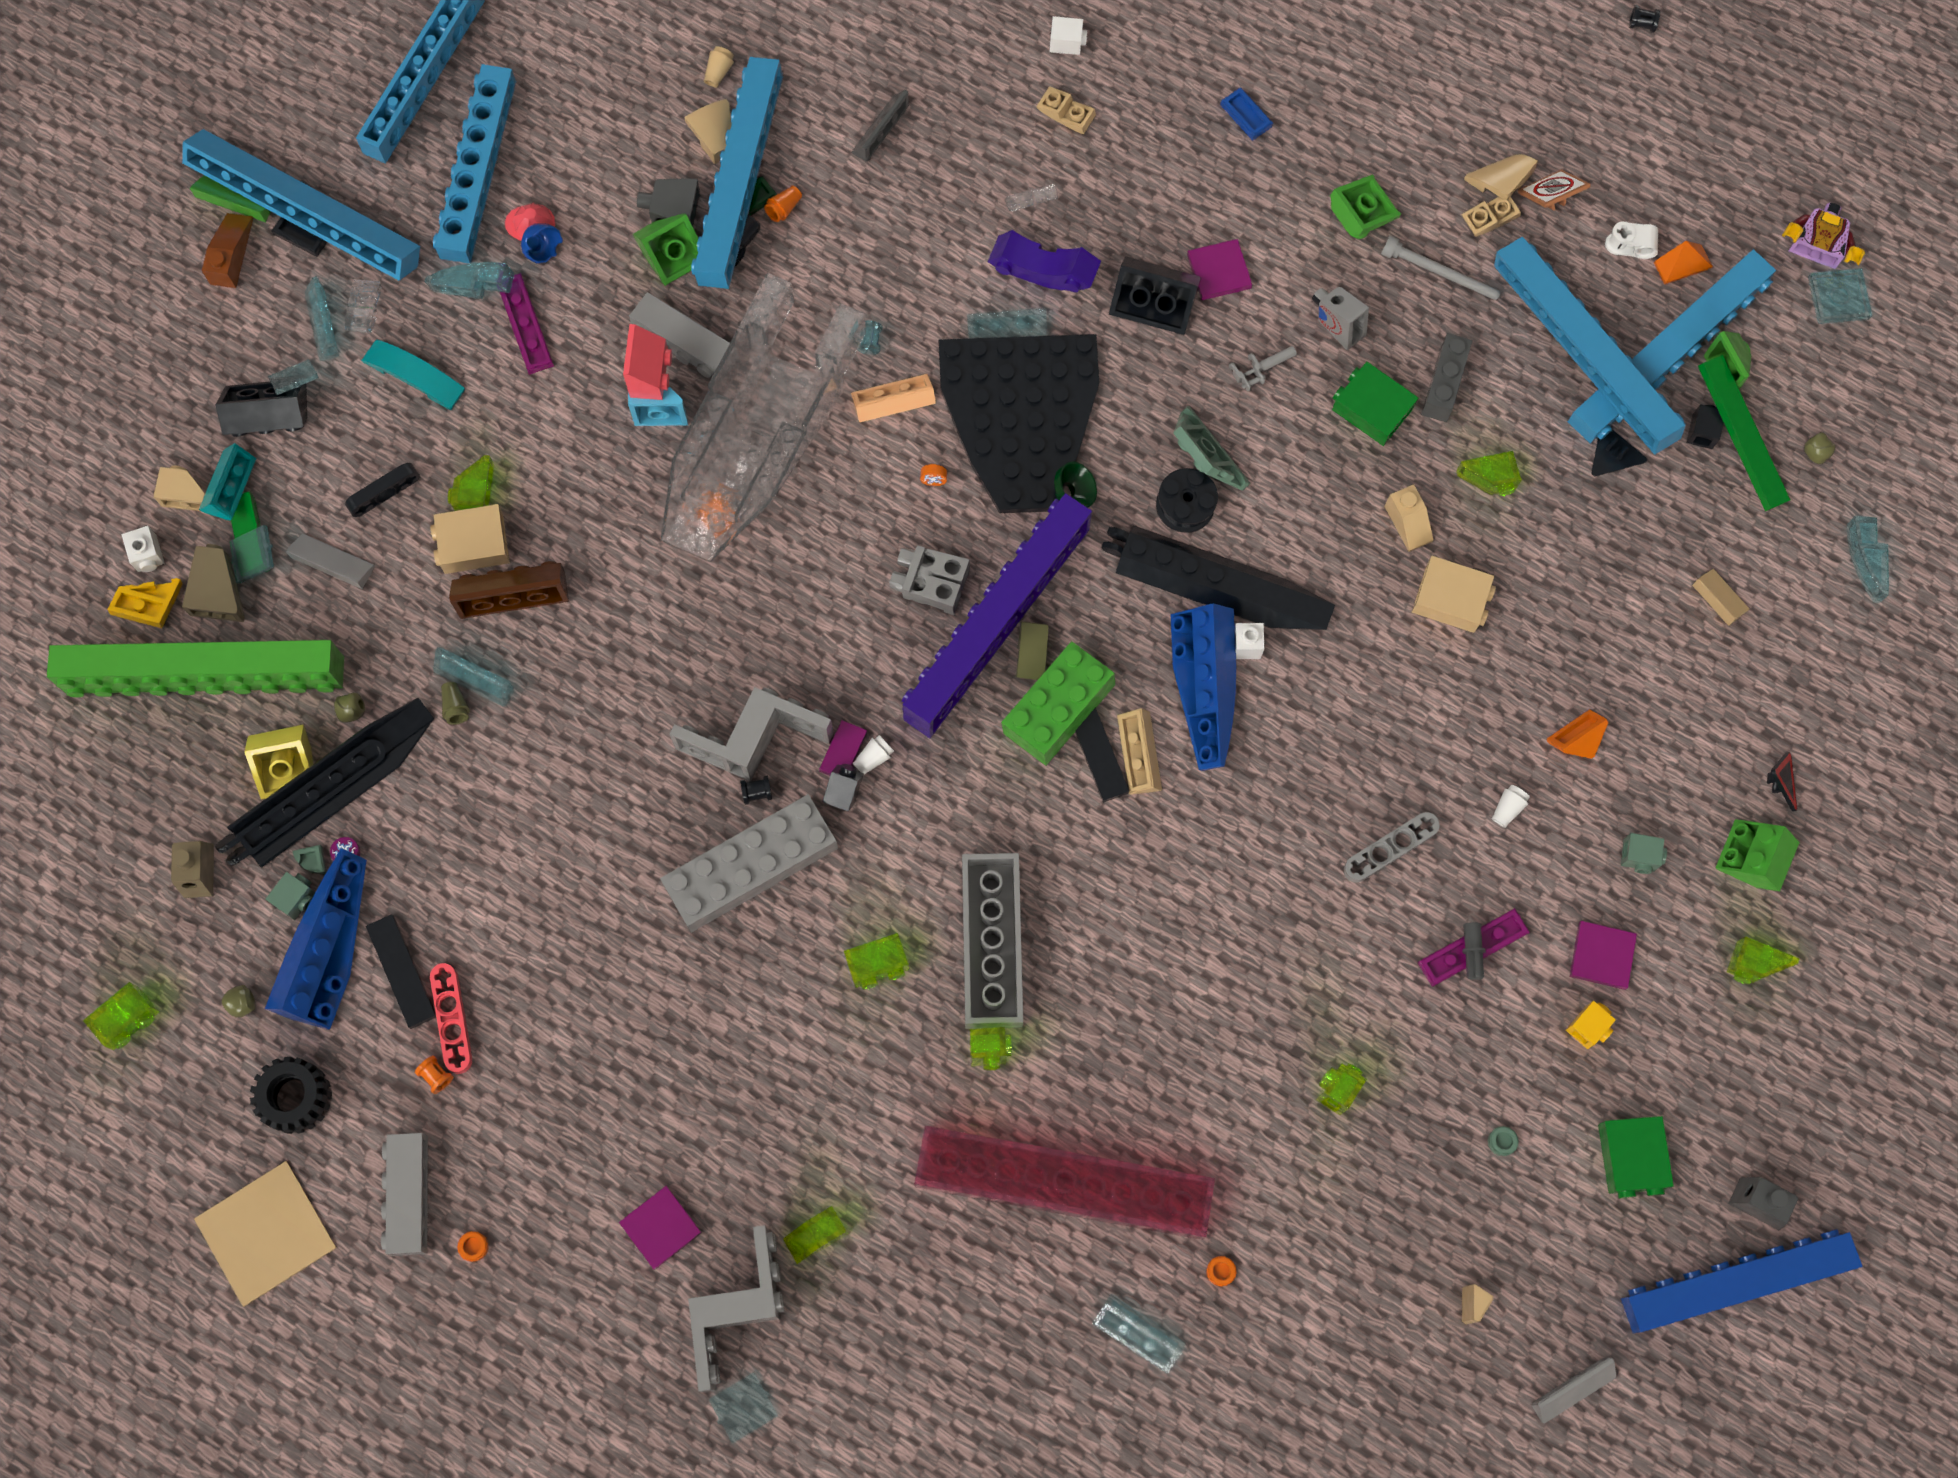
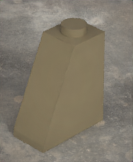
[182,544,245,622]

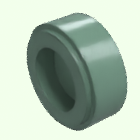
[1488,1126,1518,1156]

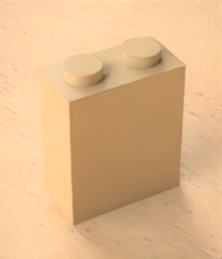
[430,504,510,574]
[1412,556,1496,633]

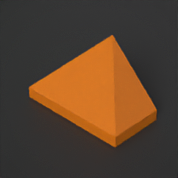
[1654,241,1713,285]
[1547,709,1608,759]

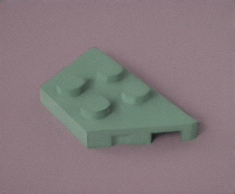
[1173,406,1251,490]

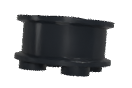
[1156,468,1218,533]

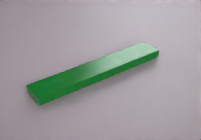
[1698,355,1790,511]

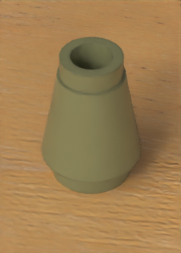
[441,682,470,725]

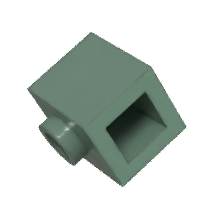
[1621,833,1667,874]
[265,872,315,920]

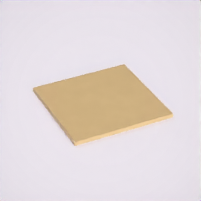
[194,1161,336,1307]

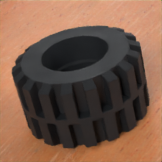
[250,1056,332,1134]

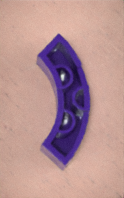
[988,230,1101,292]

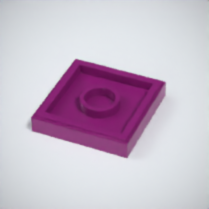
[1187,239,1252,301]
[1569,921,1637,990]
[619,1186,702,1270]

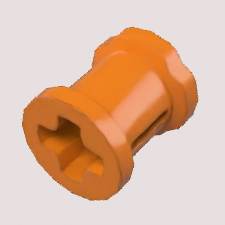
[414,1055,454,1094]

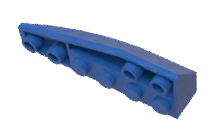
[1170,603,1236,771]
[265,849,367,1030]

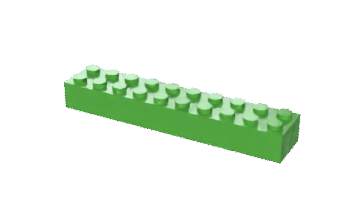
[47,640,344,697]

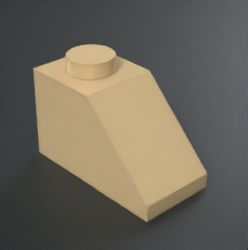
[154,466,205,511]
[1385,484,1433,552]

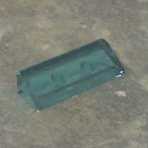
[305,276,339,361]
[966,307,1047,338]
[433,647,514,707]
[1092,1294,1186,1374]

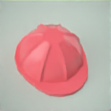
[505,202,555,241]

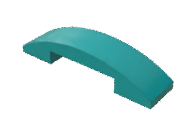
[361,340,465,410]

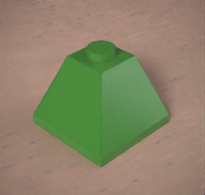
[633,213,698,286]
[1704,331,1752,389]

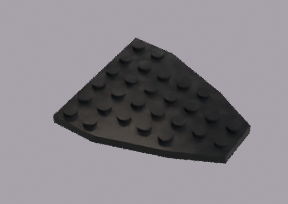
[939,334,1099,513]

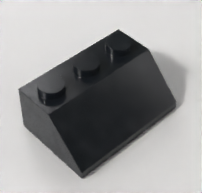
[1109,256,1201,335]
[215,378,308,437]

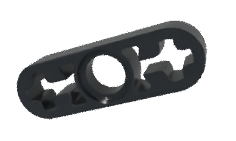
[345,463,420,517]

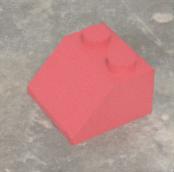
[623,324,672,400]

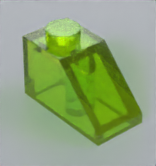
[1456,451,1522,496]
[448,455,494,511]
[1726,936,1800,984]
[783,1206,848,1265]

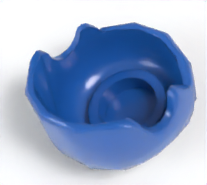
[521,223,563,263]

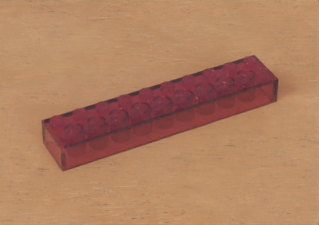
[914,1126,1215,1240]

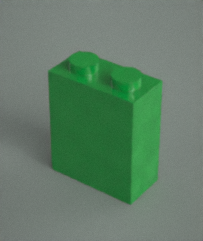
[1332,362,1419,446]
[1598,1116,1674,1199]

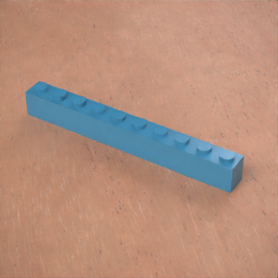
[691,57,783,289]
[182,129,420,281]
[1494,237,1686,455]
[1568,249,1776,444]

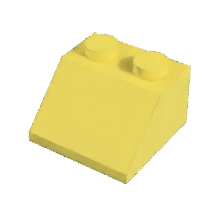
[244,725,313,799]

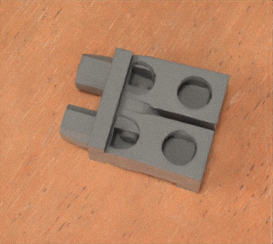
[889,545,970,616]

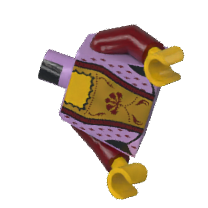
[1782,203,1865,269]

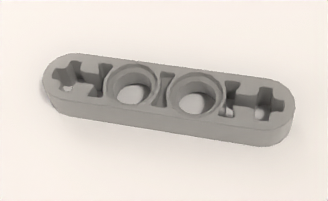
[1344,812,1439,883]

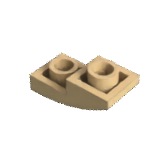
[1037,86,1096,134]
[1462,196,1521,237]

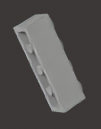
[629,292,736,380]
[381,1133,428,1256]

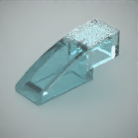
[424,262,514,299]
[1846,516,1889,603]

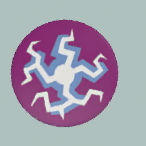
[330,837,361,861]

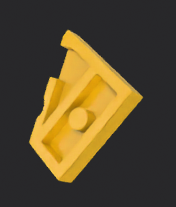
[107,578,183,628]

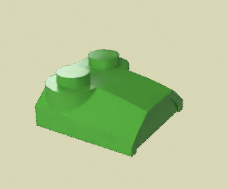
[1330,174,1401,239]

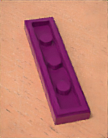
[496,273,554,375]
[1418,908,1530,987]

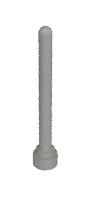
[1381,235,1500,300]

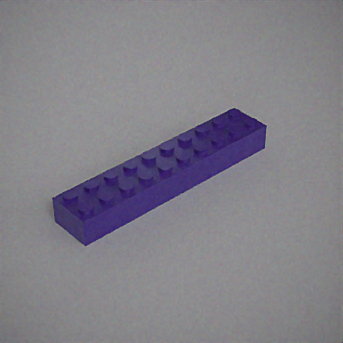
[902,493,1092,739]

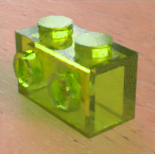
[844,933,909,990]
[83,982,159,1050]
[969,1027,1012,1070]
[1315,1063,1367,1116]

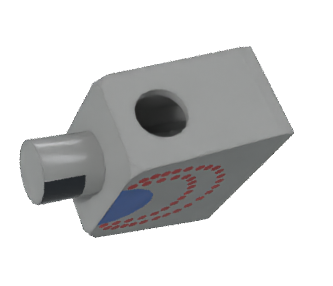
[1312,287,1369,351]

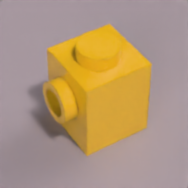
[1566,1001,1616,1049]

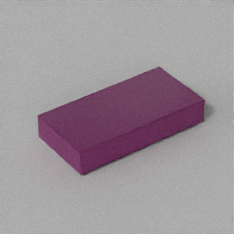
[819,720,867,776]

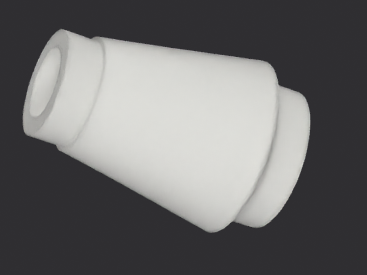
[853,735,894,775]
[1491,785,1530,828]

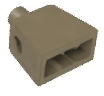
[171,841,214,898]

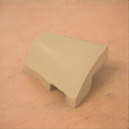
[684,99,732,164]
[1464,154,1538,200]

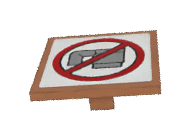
[1518,170,1591,210]

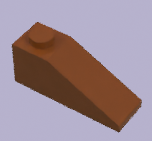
[201,213,254,288]

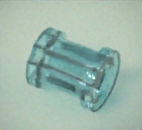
[857,320,883,355]

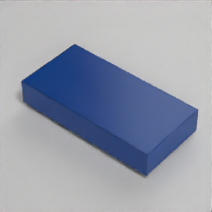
[1220,87,1273,141]

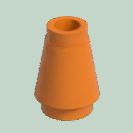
[764,186,802,222]

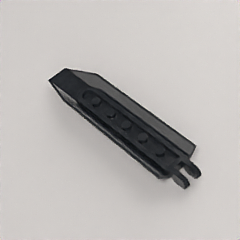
[1101,525,1335,630]
[215,698,434,868]

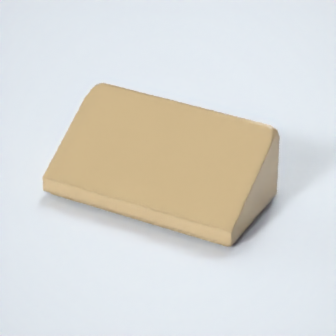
[1692,569,1750,626]
[1462,1284,1493,1324]

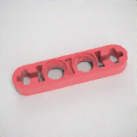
[430,963,472,1074]

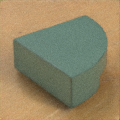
[292,845,327,874]

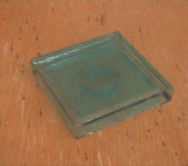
[1808,268,1873,324]

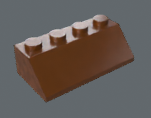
[449,561,569,619]

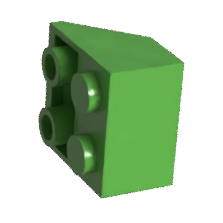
[1716,819,1800,892]

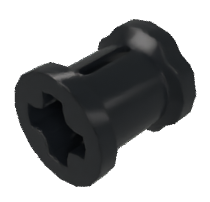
[1629,5,1661,33]
[740,775,772,805]

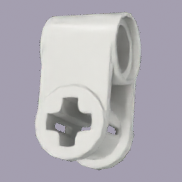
[1605,221,1658,259]

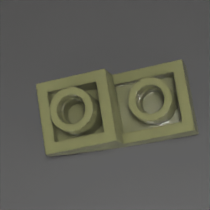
[1015,621,1048,680]

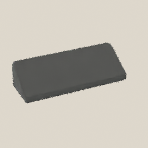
[852,90,909,161]

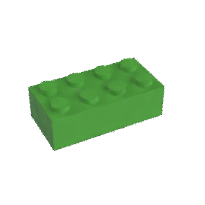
[1001,641,1115,766]

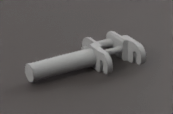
[1229,346,1297,392]

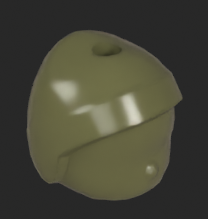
[1804,432,1835,464]
[334,693,365,723]
[222,985,256,1018]

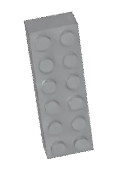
[660,794,838,933]
[962,853,1023,1029]

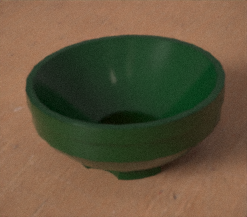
[1054,461,1097,508]

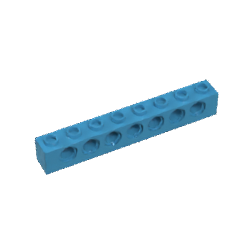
[356,0,485,164]
[433,64,516,264]

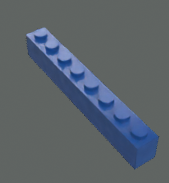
[1621,1229,1863,1333]

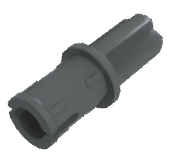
[1462,922,1486,980]

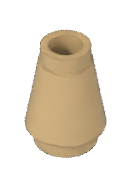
[704,46,734,88]

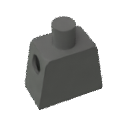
[637,179,700,227]
[1728,1177,1798,1231]

